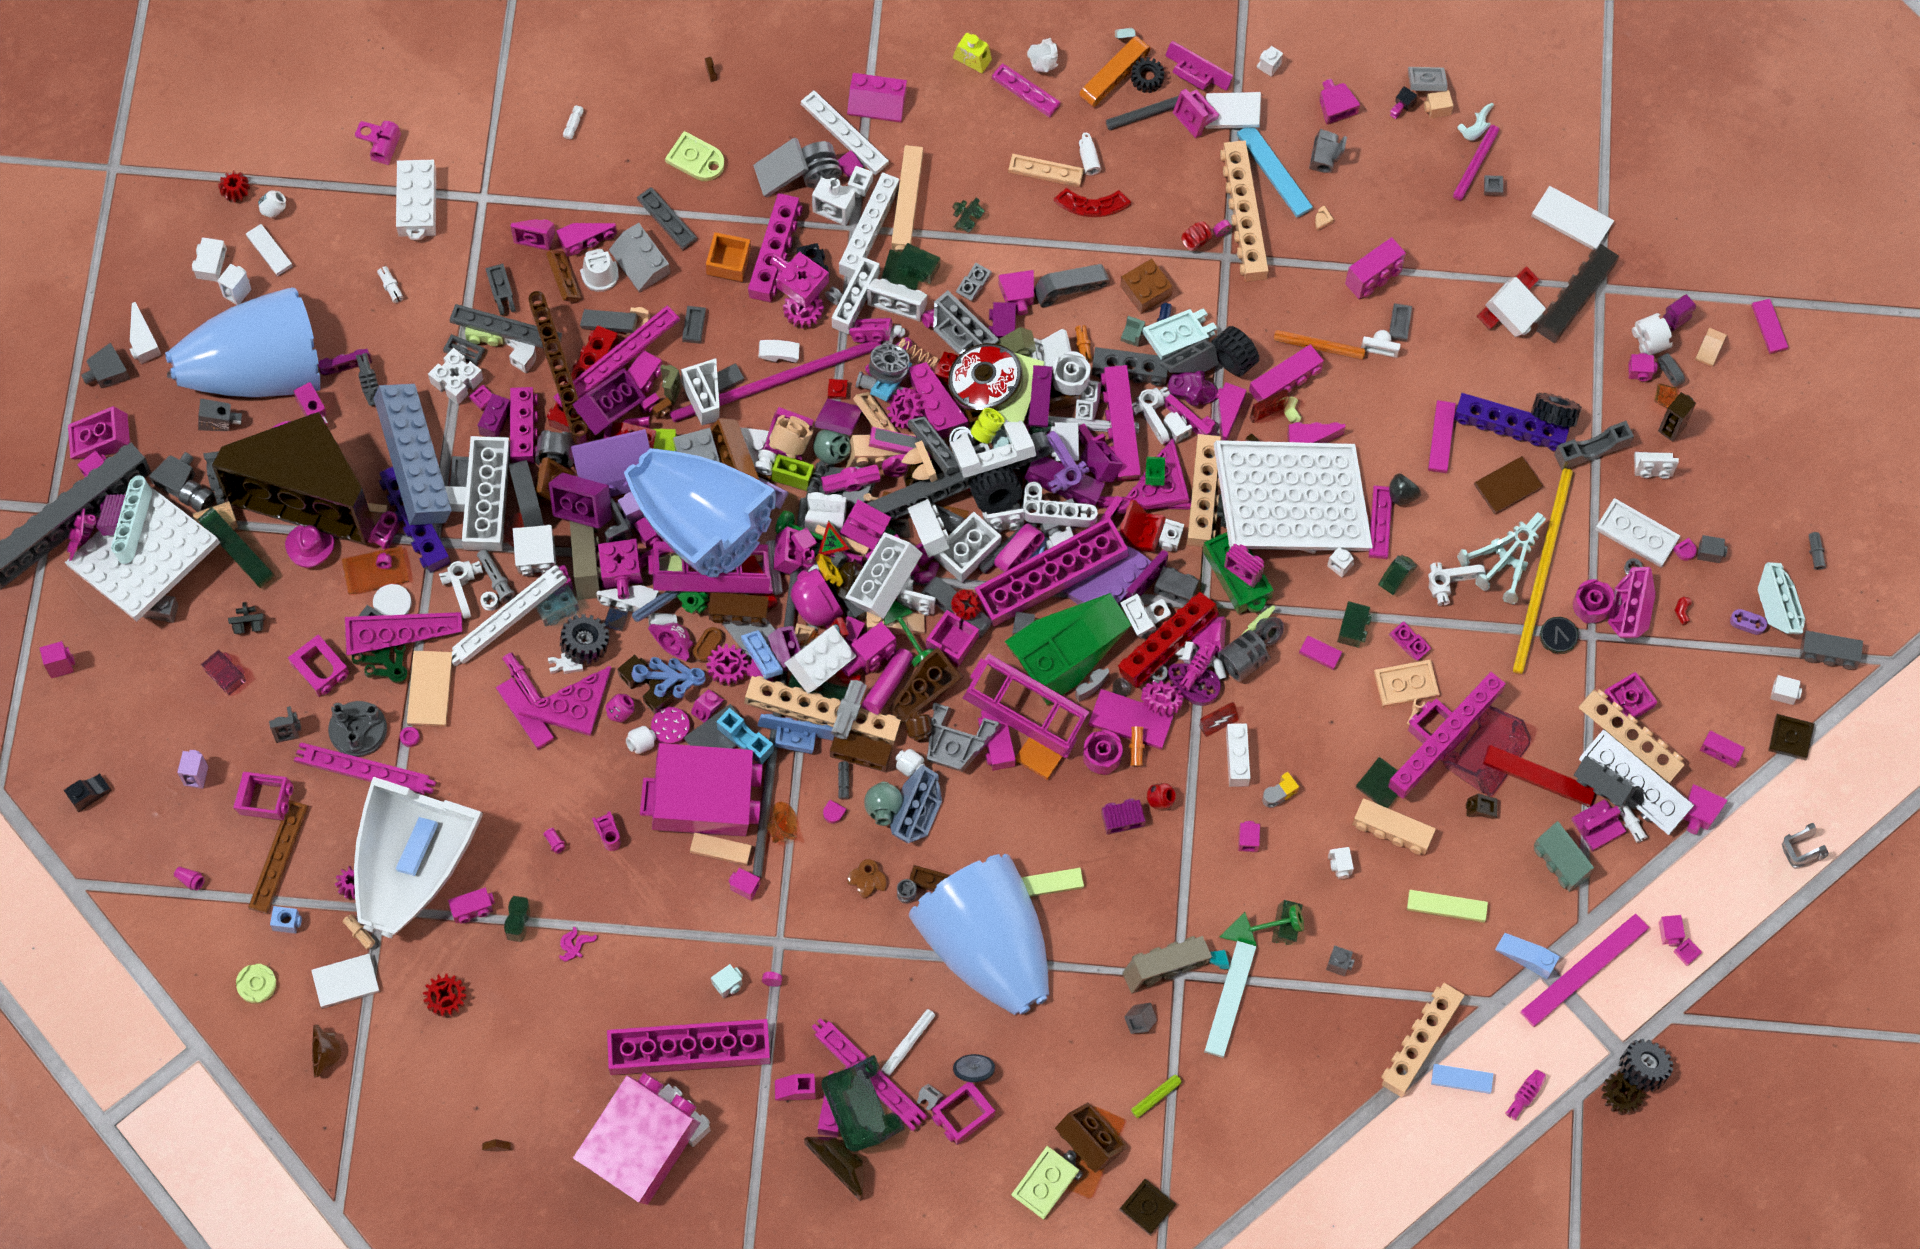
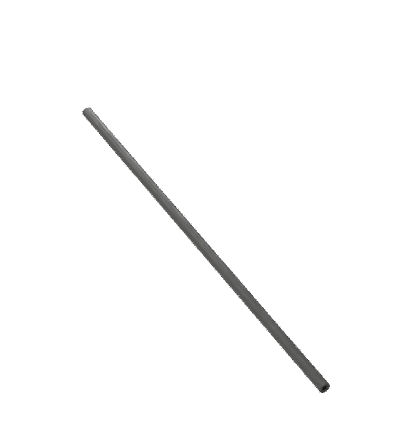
[752,498,808,879]

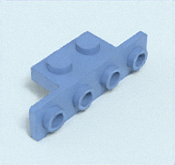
[758,714,834,754]

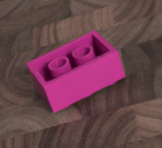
[1345,237,1406,299]

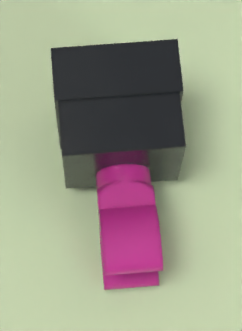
[1390,86,1417,119]

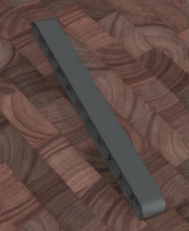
[866,432,1052,521]

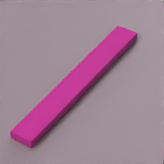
[553,305,680,407]
[1520,913,1649,1027]

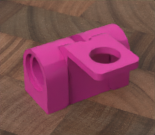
[355,121,401,165]

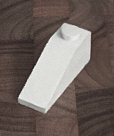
[129,302,161,364]

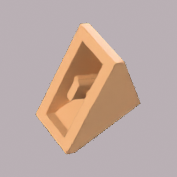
[1695,328,1726,367]

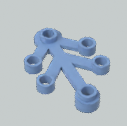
[631,657,706,698]

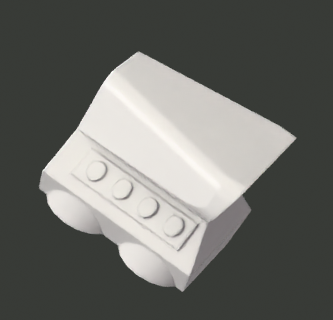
[805,492,847,532]

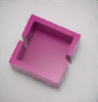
[926,610,979,667]

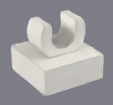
[1175,642,1198,664]

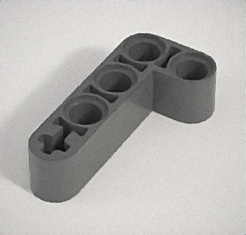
[1034,264,1110,308]
[508,460,544,527]
[920,577,992,639]

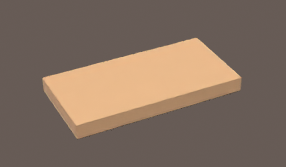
[407,651,452,727]

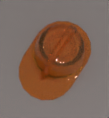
[767,802,798,843]

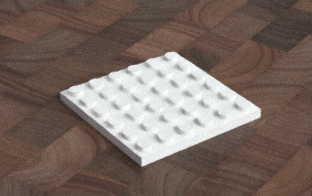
[65,486,221,622]

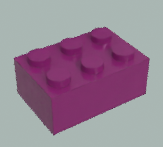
[549,473,613,529]

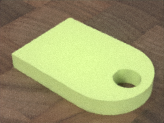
[665,131,724,181]

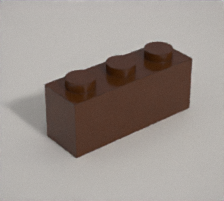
[708,592,769,627]
[830,731,892,773]

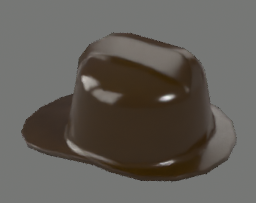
[835,559,863,601]

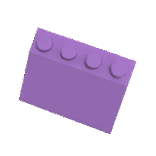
[571,429,650,497]
[1061,545,1151,608]

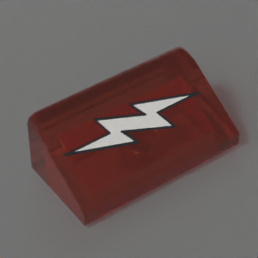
[1199,702,1239,737]

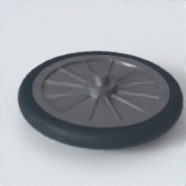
[953,1054,995,1082]

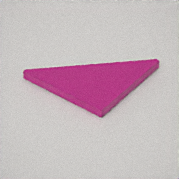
[1117,438,1189,514]
[518,666,611,736]

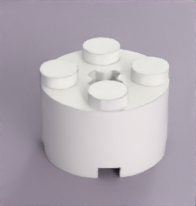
[1632,313,1673,355]
[1052,351,1090,395]

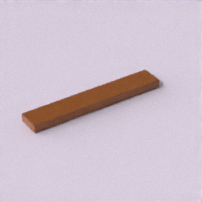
[248,800,308,915]

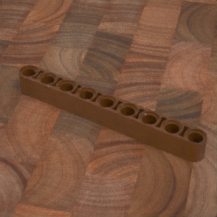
[528,291,589,444]

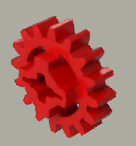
[423,973,467,1018]

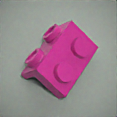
[849,318,893,342]

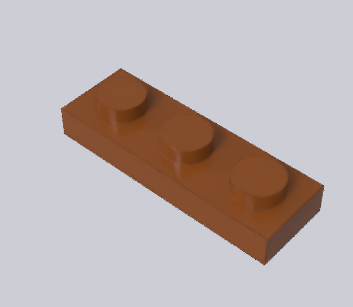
[546,250,581,302]

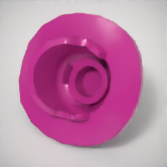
[285,525,334,568]

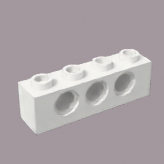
[832,257,880,334]

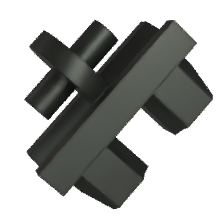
[228,602,266,634]

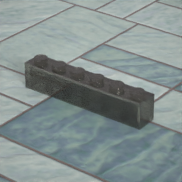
[1536,244,1619,344]

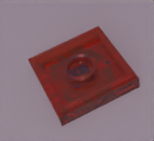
[1249,389,1289,423]

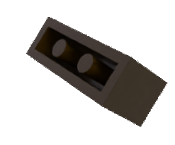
[1658,392,1696,442]

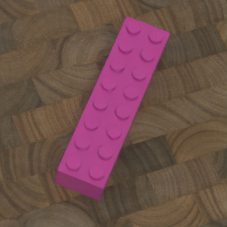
[974,517,1129,626]
[607,1019,770,1075]

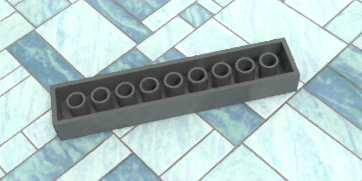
[0,442,152,590]

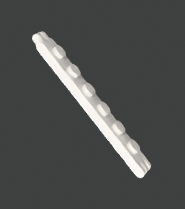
[452,565,567,666]

